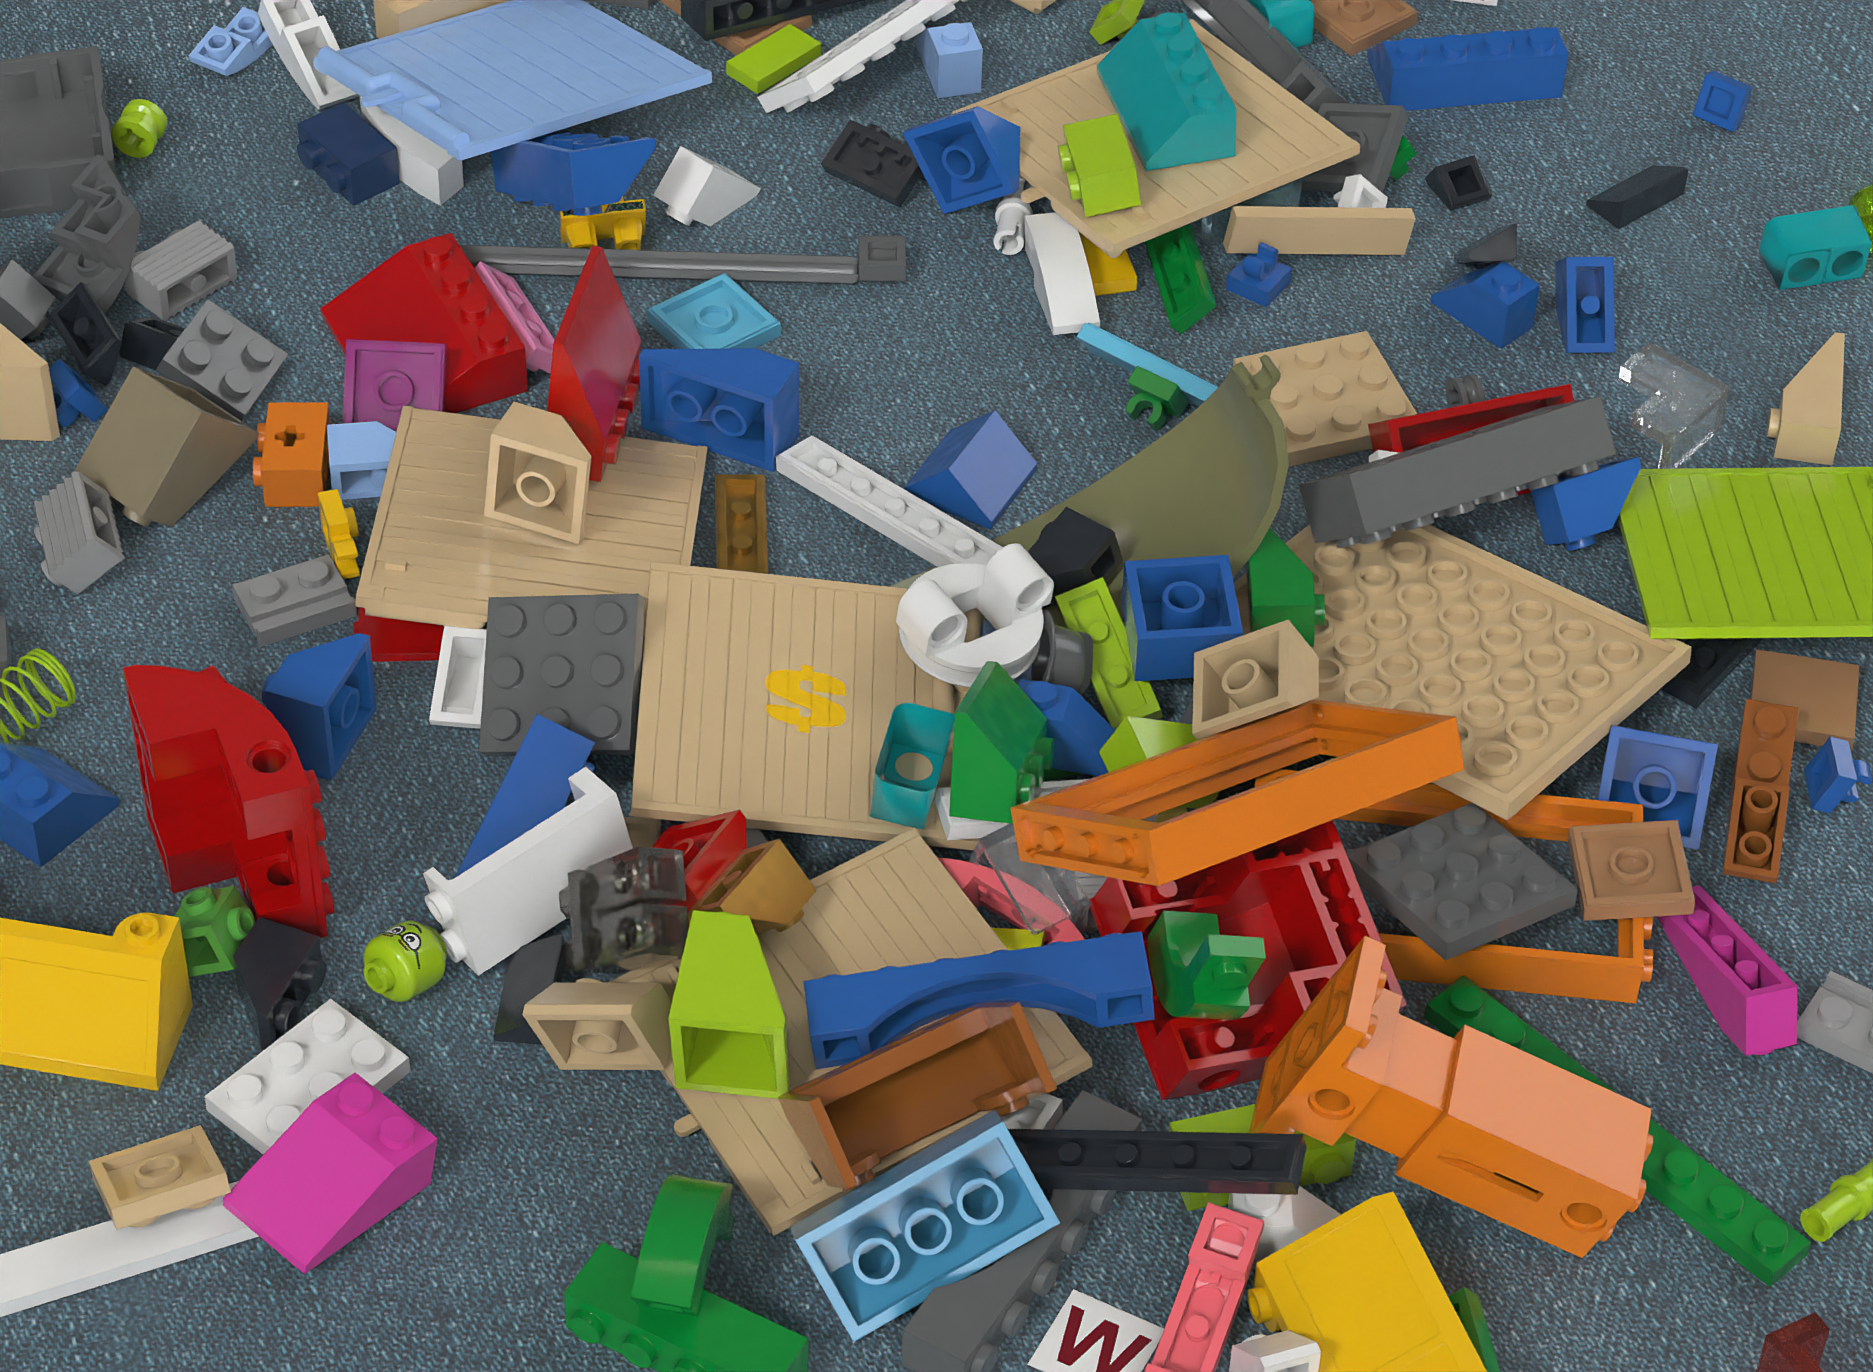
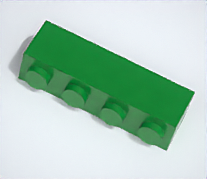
[564,1242,809,1372]

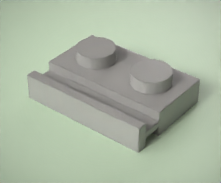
[232,554,357,647]
[1797,970,1873,1074]

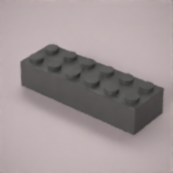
[1299,396,1616,548]

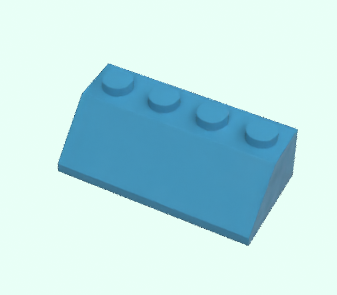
[790,1109,1060,1342]

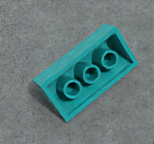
[1097,12,1236,171]

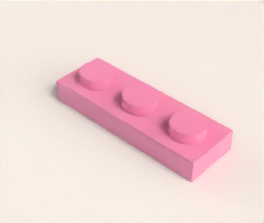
[474,261,554,374]

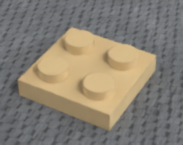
[88,1125,231,1230]

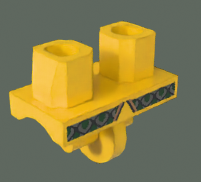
[560,197,646,250]

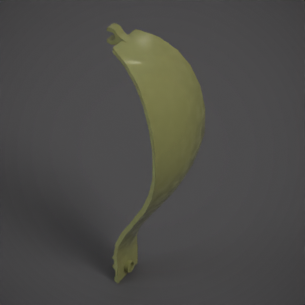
[888,355,1289,629]

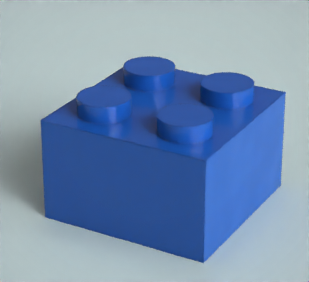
[1121,555,1243,681]

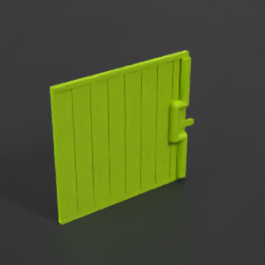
[1618,467,1873,639]

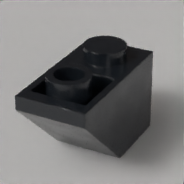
[1028,507,1123,608]
[233,917,326,1050]

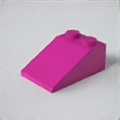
[222,1072,438,1274]

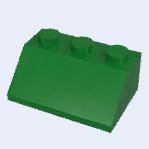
[949,661,1055,824]

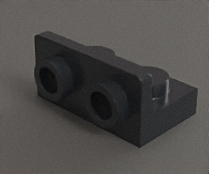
[821,119,927,207]

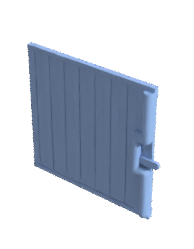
[313,0,712,161]

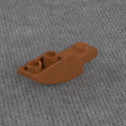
[1722,699,1799,884]

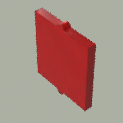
[353,607,444,662]

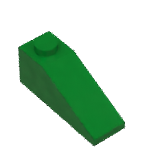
[1246,527,1325,647]

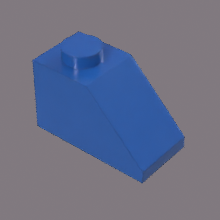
[1555,257,1615,353]
[1431,262,1540,349]
[1531,457,1641,551]
[1018,679,1115,776]

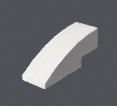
[257,0,360,110]
[360,96,464,206]
[1025,212,1100,335]
[429,622,487,729]

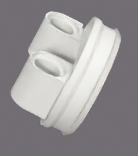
[896,543,1054,688]

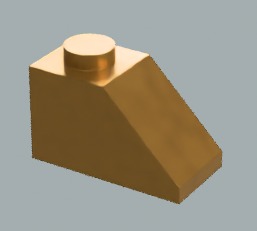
[684,839,817,934]

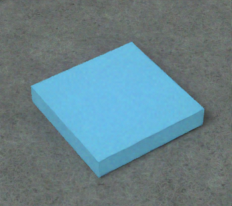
[647,273,781,349]

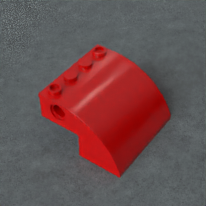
[122,665,335,938]
[1088,820,1407,1100]

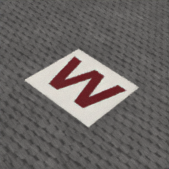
[1027,1289,1164,1372]

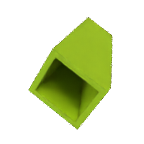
[668,910,790,1099]

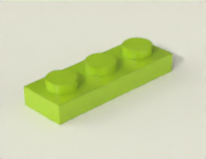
[1055,577,1163,730]

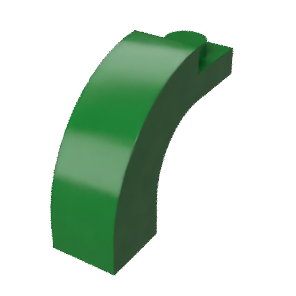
[1147,911,1266,1020]
[631,1174,735,1316]

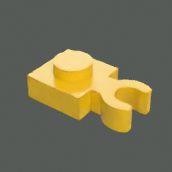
[318,489,360,579]

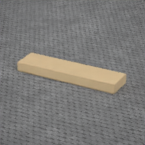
[1223,206,1416,255]

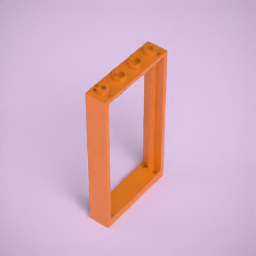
[1011,699,1464,886]
[1254,769,1653,1004]

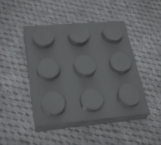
[479,593,645,756]
[1346,803,1577,961]

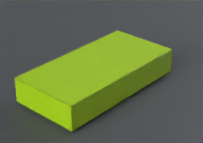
[726,24,821,94]

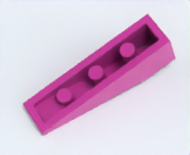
[1656,885,1798,1056]

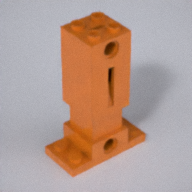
[1249,936,1653,1258]

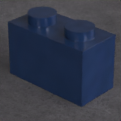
[297,102,400,206]

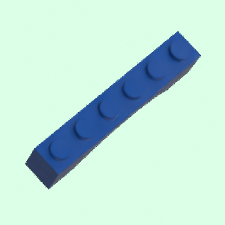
[803,931,1154,1069]

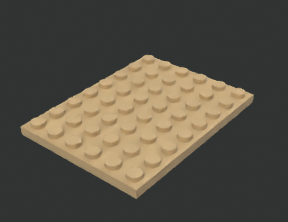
[1234,525,1692,820]

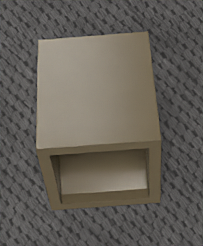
[75,366,259,527]

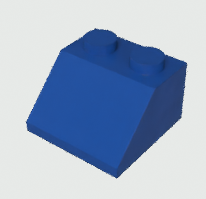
[262,633,377,781]
[1598,725,1718,850]
[0,743,119,867]

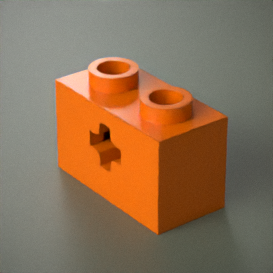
[253,402,331,507]

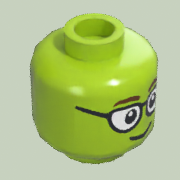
[363,920,447,1003]

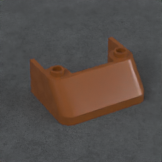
[778,1002,1057,1191]

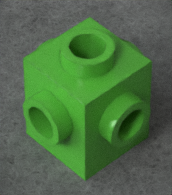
[174,886,255,977]

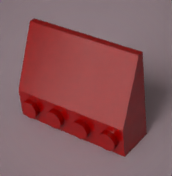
[320,233,528,413]
[547,245,641,482]

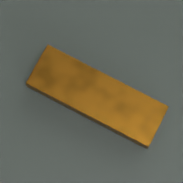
[715,474,768,574]

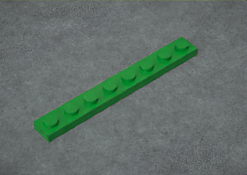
[1424,976,1811,1287]

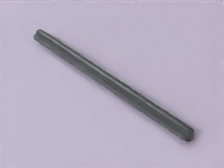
[460,245,858,284]

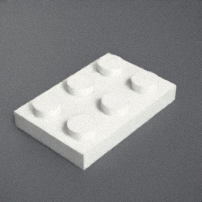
[204,998,410,1155]

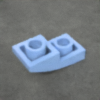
[189,7,273,76]

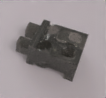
[559,846,689,974]

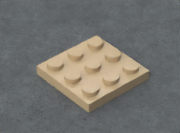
[1233,331,1417,466]

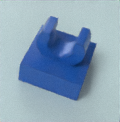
[1693,70,1753,132]
[1226,242,1292,307]
[49,359,108,427]
[1804,736,1873,814]

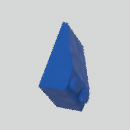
[639,348,799,472]

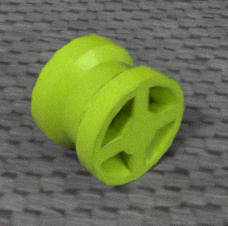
[111,99,168,158]

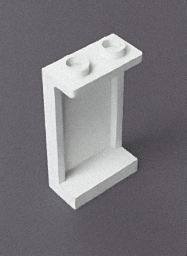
[423,767,638,976]

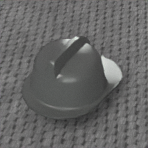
[1031,610,1093,695]

